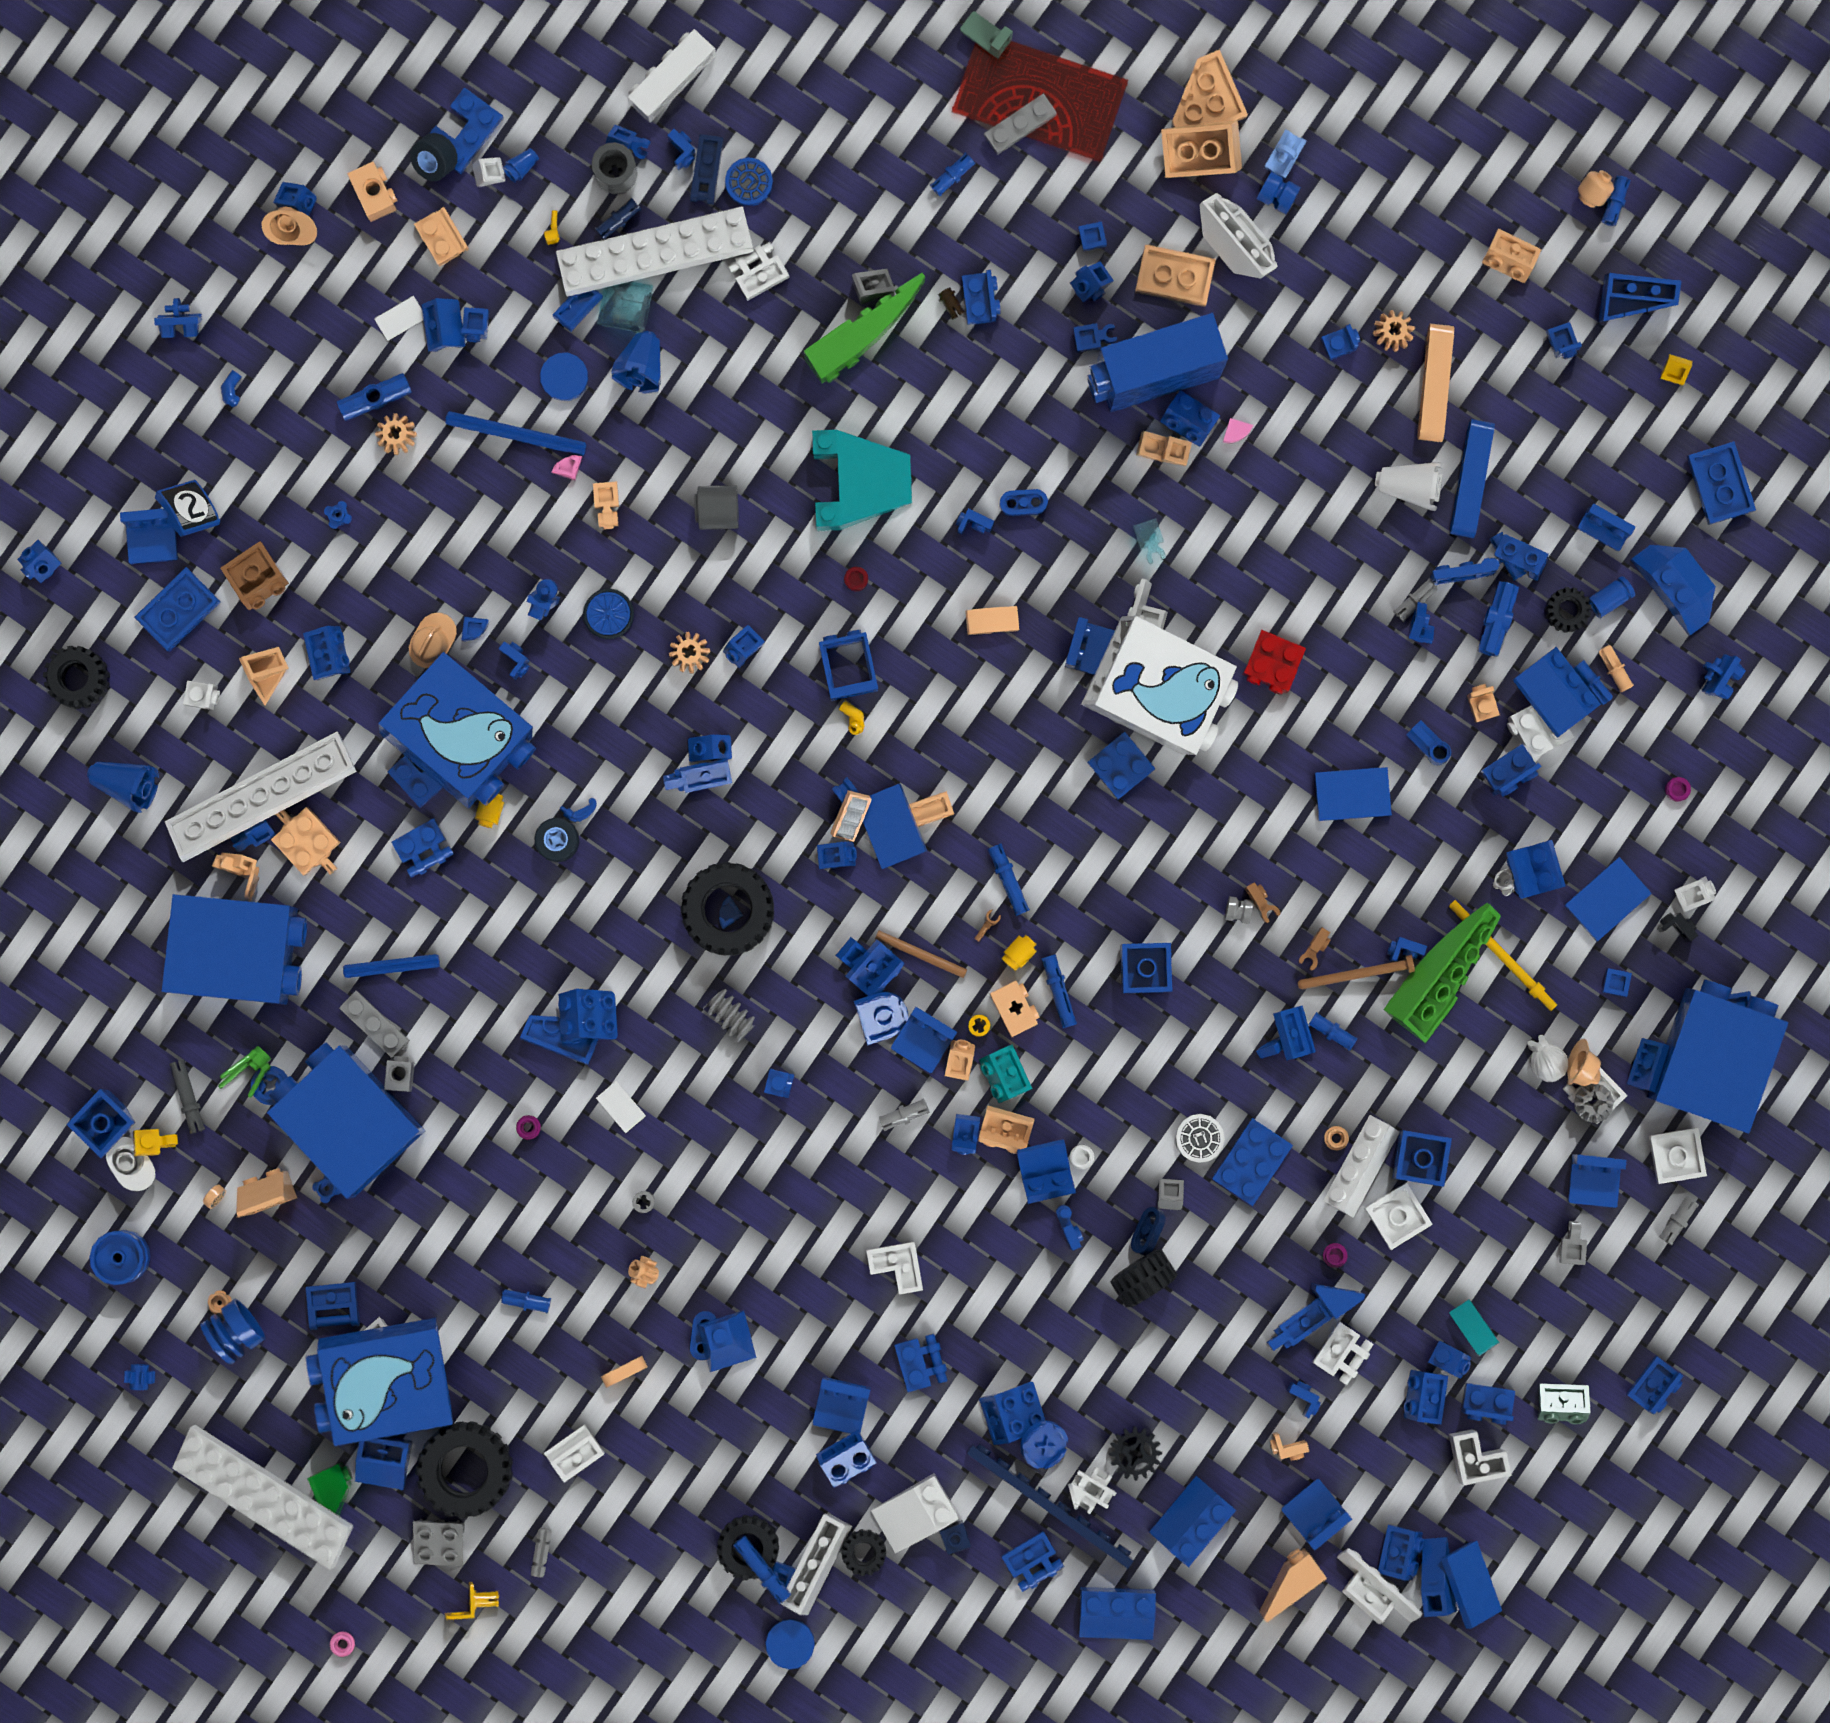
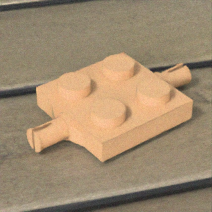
[271,807,341,875]

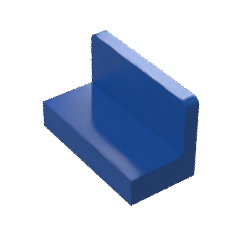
[421,298,465,352]

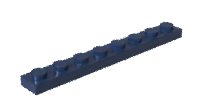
[967,1443,1133,1569]

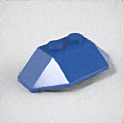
[1631,545,1716,636]

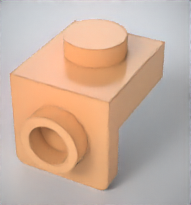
[1270,1432,1309,1461]

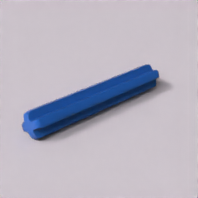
[343,954,440,978]

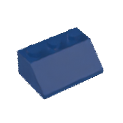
[1513,647,1601,738]
[1149,1476,1236,1567]
[1079,1587,1156,1640]

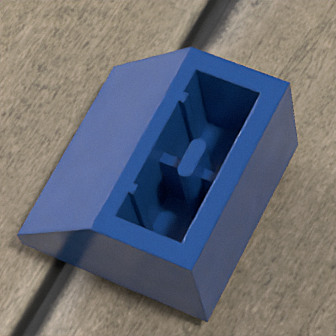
[355,1436,413,1490]

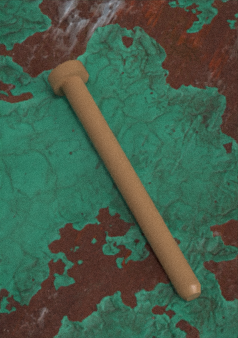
[1298,955,1415,989]

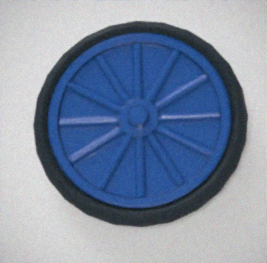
[583,589,634,639]

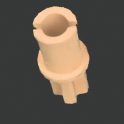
[1599,645,1634,693]

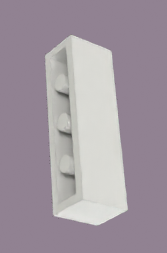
[628,29,716,123]
[1323,1115,1400,1218]
[781,1514,852,1615]

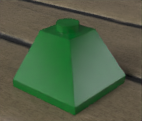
[307,1462,353,1516]

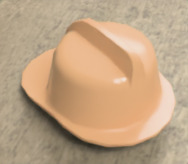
[262,207,317,245]
[409,613,457,668]
[1567,1039,1601,1086]

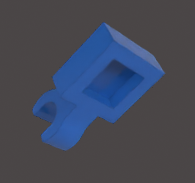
[605,125,651,159]
[230,819,276,852]

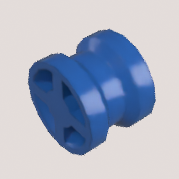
[831,777,859,803]

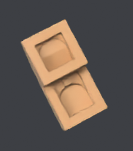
[1136,431,1192,466]
[965,606,1019,635]

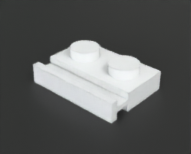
[544,1424,605,1483]

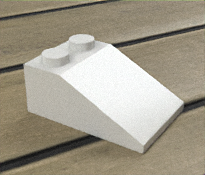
[871,1473,959,1553]

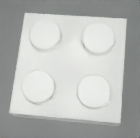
[1649,1128,1707,1184]
[1365,1182,1433,1250]

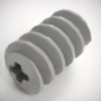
[703,989,755,1043]

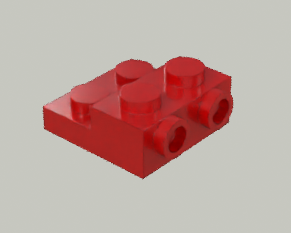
[1242,630,1306,695]

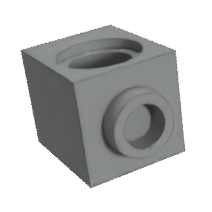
[384,1056,415,1092]

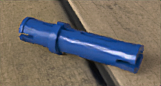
[987,843,1030,916]
[1041,954,1077,1028]
[733,1536,791,1604]

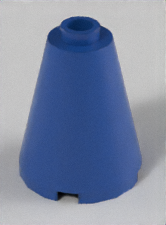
[87,761,159,813]

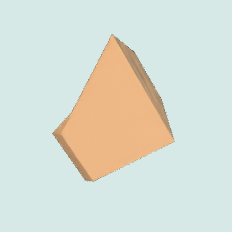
[239,647,289,706]

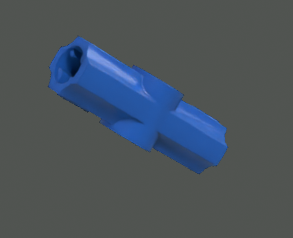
[336,373,412,421]
[1478,581,1519,657]

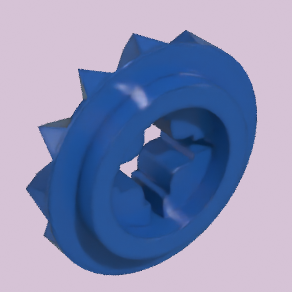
[251,1066,288,1105]

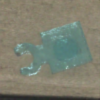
[1133,518,1165,564]

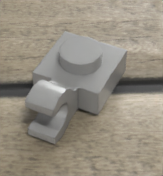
[1559,1221,1587,1265]

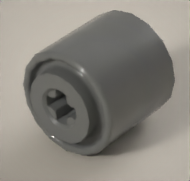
[592,142,638,194]
[694,485,739,530]

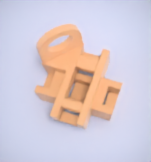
[212,853,259,902]

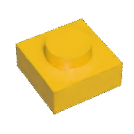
[1660,354,1692,385]

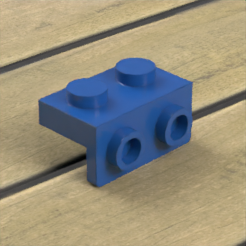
[1160,390,1221,447]
[845,939,905,996]
[1626,1356,1683,1415]

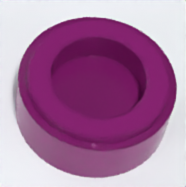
[1665,777,1691,802]

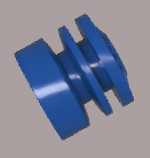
[200,1298,266,1365]

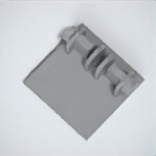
[413,1519,465,1566]

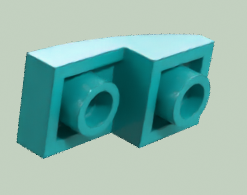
[1449,1299,1500,1356]

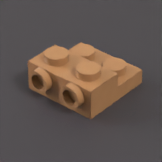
[220,541,289,610]

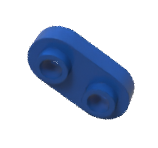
[1000,489,1048,516]
[690,1311,717,1360]

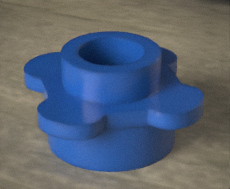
[324,501,352,529]
[312,1175,341,1203]

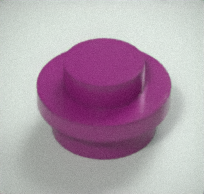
[1323,1243,1347,1268]

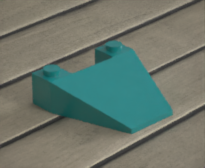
[812,430,912,531]

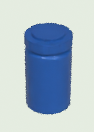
[1588,576,1635,619]

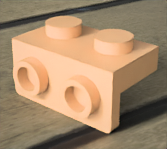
[978,1106,1034,1154]

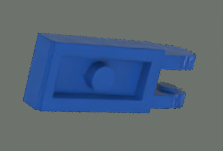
[1430,557,1500,585]

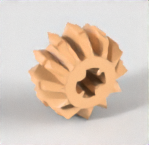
[1373,310,1415,352]
[375,413,417,455]
[669,632,710,674]

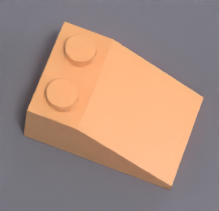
[1161,120,1242,178]
[236,1168,297,1217]
[1259,1548,1327,1622]

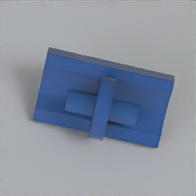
[154,298,202,338]
[526,579,560,620]
[1702,654,1746,699]

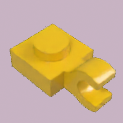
[133,1129,178,1156]

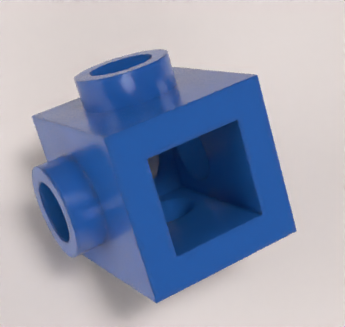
[1070,261,1114,302]
[17,539,61,583]

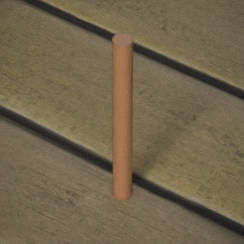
[875,930,967,978]

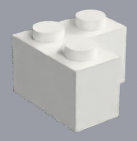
[1449,1429,1512,1486]

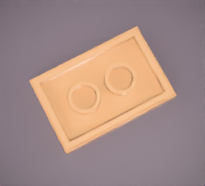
[1135,244,1216,307]

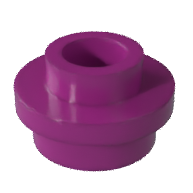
[516,1115,541,1140]

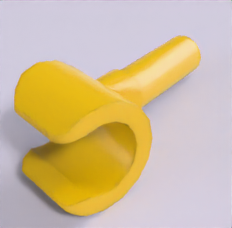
[544,210,559,245]

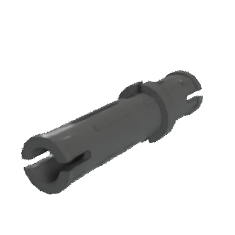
[169,1060,205,1134]

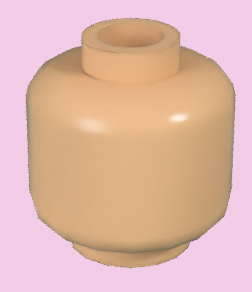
[1578,170,1614,208]

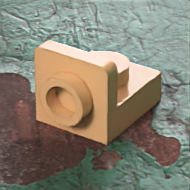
[1467,684,1500,723]
[945,1040,975,1081]

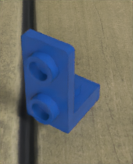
[1494,534,1549,581]

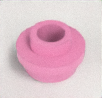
[330,1632,355,1657]

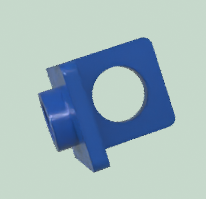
[688,735,732,762]

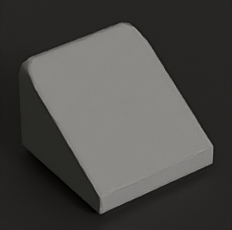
[1158,1179,1184,1210]

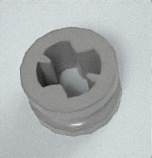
[632,1191,655,1213]

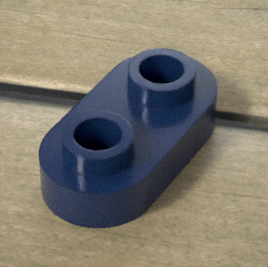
[1131,1207,1166,1256]

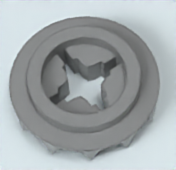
[1574,1084,1614,1123]

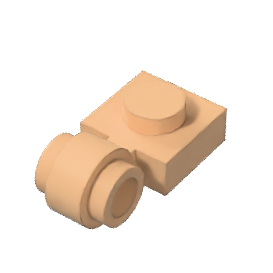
[593,482,619,529]

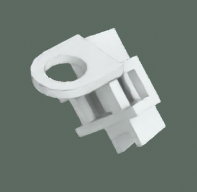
[1068,1467,1116,1514]

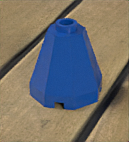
[611,331,661,393]

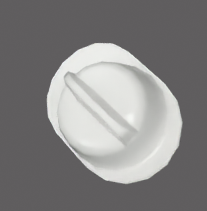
[106,1137,155,1191]

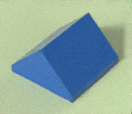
[1310,1283,1365,1319]

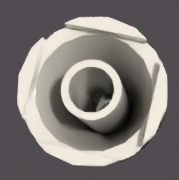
[1375,462,1443,511]

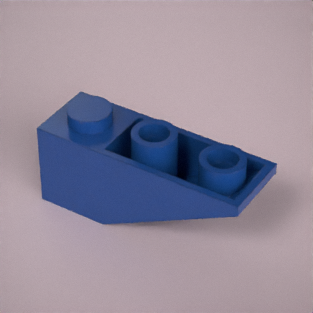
[1421,1537,1457,1617]

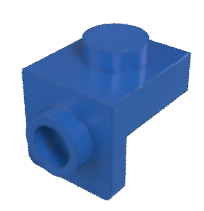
[667,129,696,171]
[460,307,489,342]
[1546,322,1582,359]
[499,641,530,680]
[951,1114,980,1155]
[1428,1341,1471,1379]
[1286,1380,1321,1418]

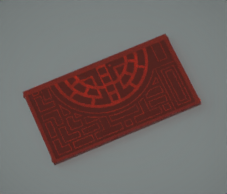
[952,41,1128,162]

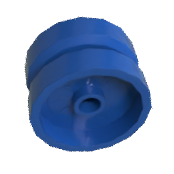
[89,1230,151,1285]

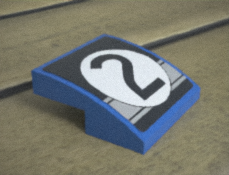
[155,480,220,537]

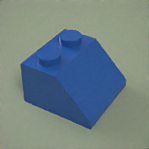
[67,1089,136,1158]

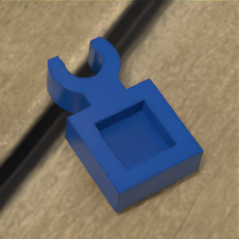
[1073,323,1117,353]

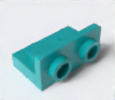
[979,1044,1033,1103]

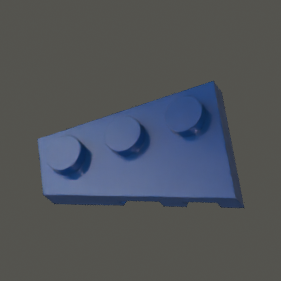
[520,1015,599,1065]

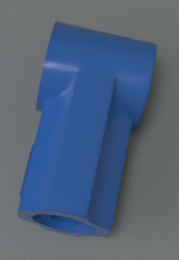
[1406,720,1451,766]

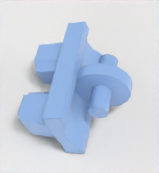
[1264,129,1306,179]

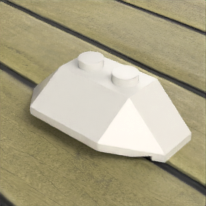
[1200,193,1278,279]

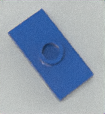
[552,290,603,332]

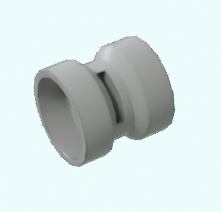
[1225,896,1253,924]

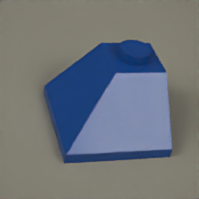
[697,1310,757,1372]

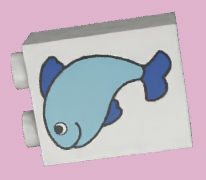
[1081,616,1238,755]

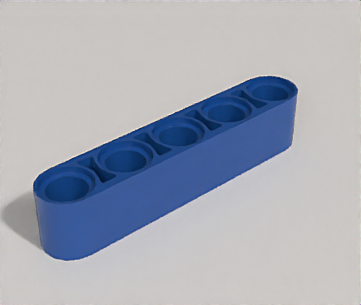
[1450,419,1495,538]

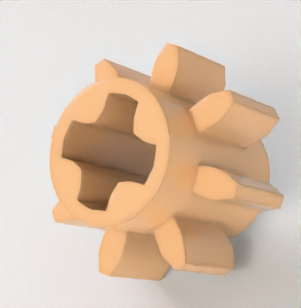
[628,1256,659,1288]

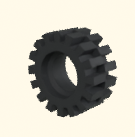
[1545,587,1592,633]
[842,1529,886,1576]

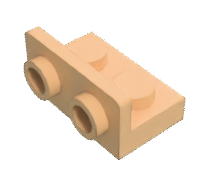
[1482,229,1542,283]

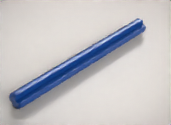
[445,411,587,456]

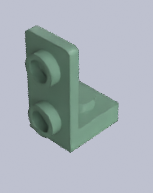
[960,11,1013,58]

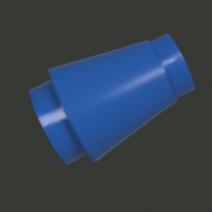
[503,148,539,182]

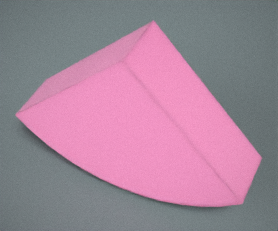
[1223,418,1253,443]
[552,455,582,480]

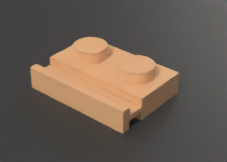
[414,207,469,267]

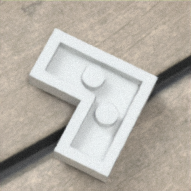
[866,1242,923,1295]

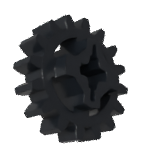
[1108,1426,1162,1481]

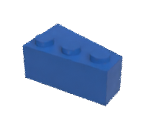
[1598,273,1681,323]

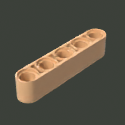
[1417,324,1454,442]

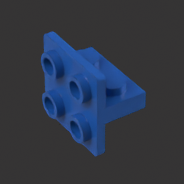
[1481,744,1542,797]

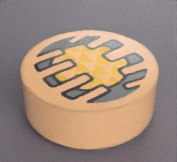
[203,1185,226,1209]

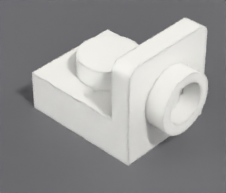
[183,681,220,710]
[1674,877,1716,912]

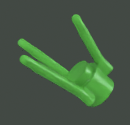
[218,1046,271,1098]

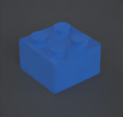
[1120,943,1172,994]
[1392,1130,1452,1187]

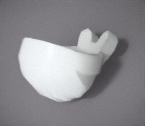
[1527,1035,1569,1082]

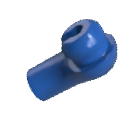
[221,370,242,407]

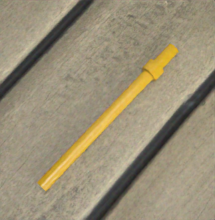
[1448,900,1557,1011]

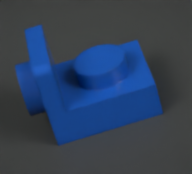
[273,182,317,216]
[1321,324,1360,361]
[955,508,994,535]
[1409,602,1434,644]
[723,625,765,668]
[817,842,857,869]
[1387,937,1427,962]

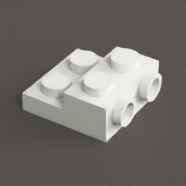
[1507,705,1574,759]

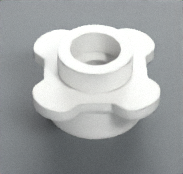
[1493,868,1515,896]

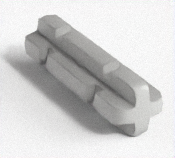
[531,1528,552,1577]

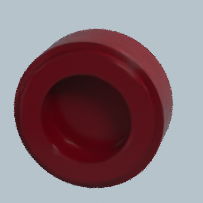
[844,567,868,592]

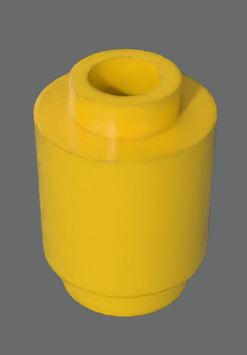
[475,794,504,828]
[1001,935,1037,971]

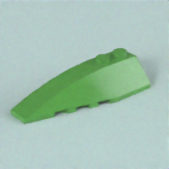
[804,273,925,383]
[1383,903,1501,1043]

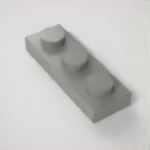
[984,93,1057,155]
[339,990,410,1058]

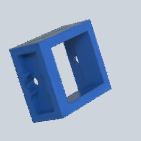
[819,630,878,701]

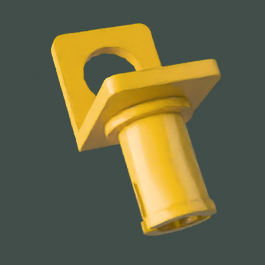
[445,1582,499,1620]

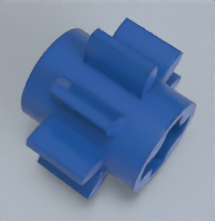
[124,1364,155,1390]

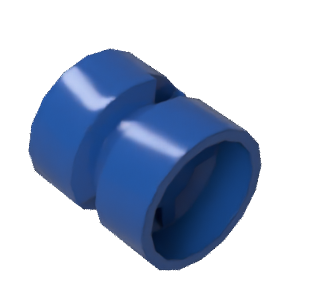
[1257,171,1301,215]

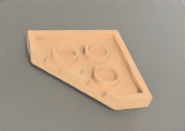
[1172,50,1248,127]

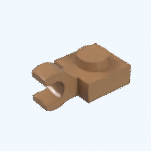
[1244,882,1280,923]
[1298,927,1331,971]

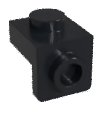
[1657,912,1699,942]

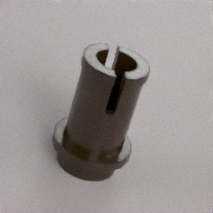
[938,287,965,320]

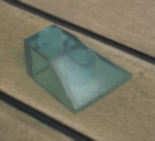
[597,281,653,333]

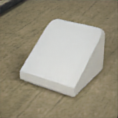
[472,158,506,187]

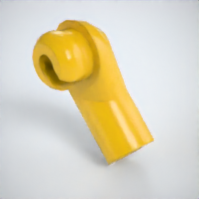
[839,700,865,735]

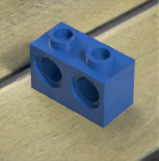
[816,1430,876,1487]

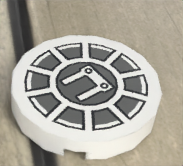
[1175,1114,1225,1163]

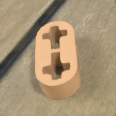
[601,1356,648,1388]

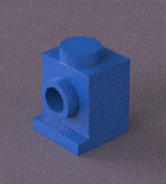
[764,1069,794,1098]

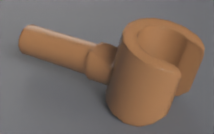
[974,909,1001,942]

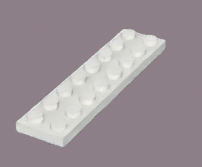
[556,206,754,297]
[165,732,357,862]
[172,1425,353,1570]

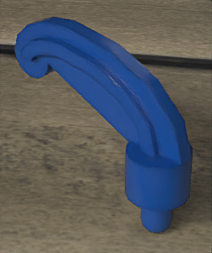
[560,798,597,822]

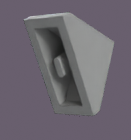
[852,269,895,305]

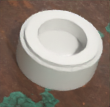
[1070,1145,1094,1169]

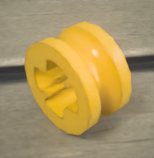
[968,1015,990,1037]

